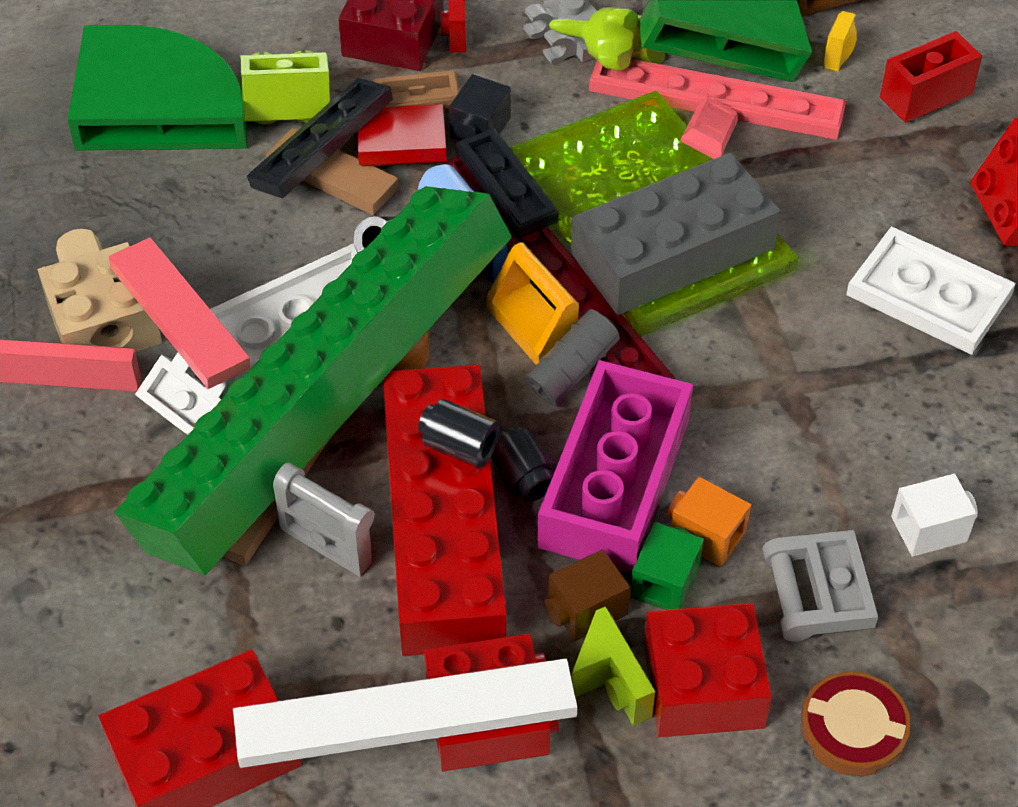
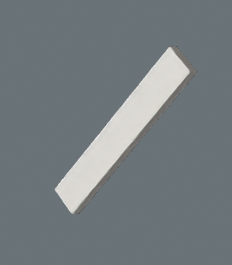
[233,659,577,768]

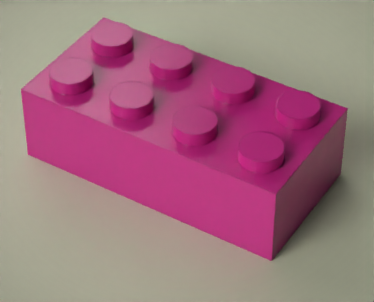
[538,360,693,574]

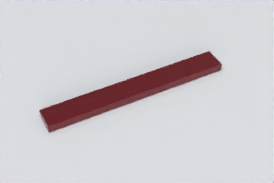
[442,155,675,379]

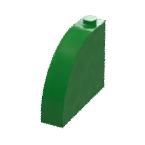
[640,0,812,82]
[67,25,247,151]

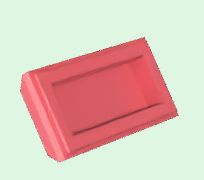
[680,97,738,159]

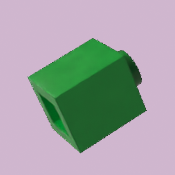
[630,522,704,610]

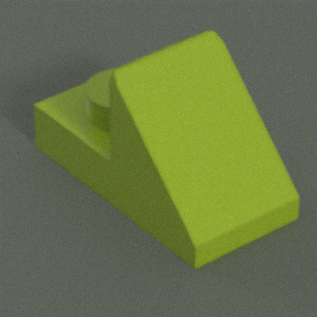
[572,607,655,726]

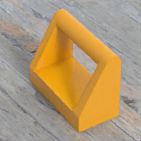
[487,243,579,365]

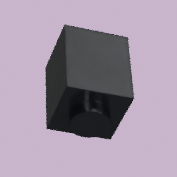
[449,74,511,141]

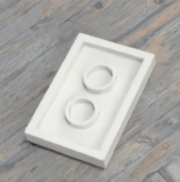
[846,226,1016,355]

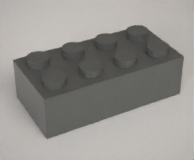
[571,152,781,315]

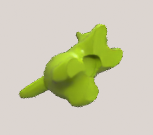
[549,7,665,71]

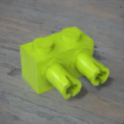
[240,50,330,124]

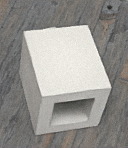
[891,473,978,557]

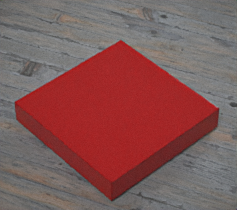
[358,104,447,166]

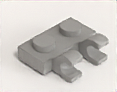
[524,0,596,64]

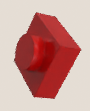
[440,0,466,53]

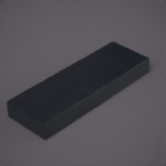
[456,128,559,238]

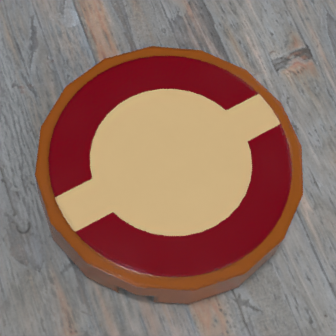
[800,671,910,777]

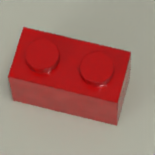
[880,31,982,123]

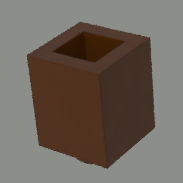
[545,549,630,641]

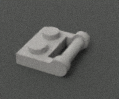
[273,462,375,577]
[762,530,878,642]

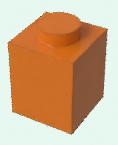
[667,476,752,567]

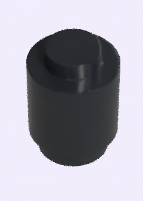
[491,427,556,502]

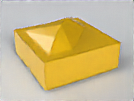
[823,11,857,72]

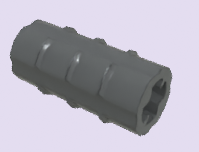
[525,309,620,406]

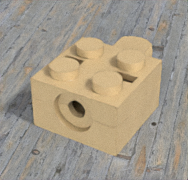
[37,229,162,352]

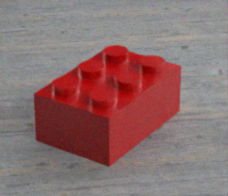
[98,649,301,807]

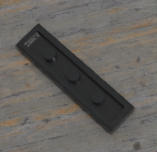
[247,78,393,199]

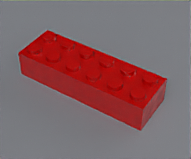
[383,365,506,656]

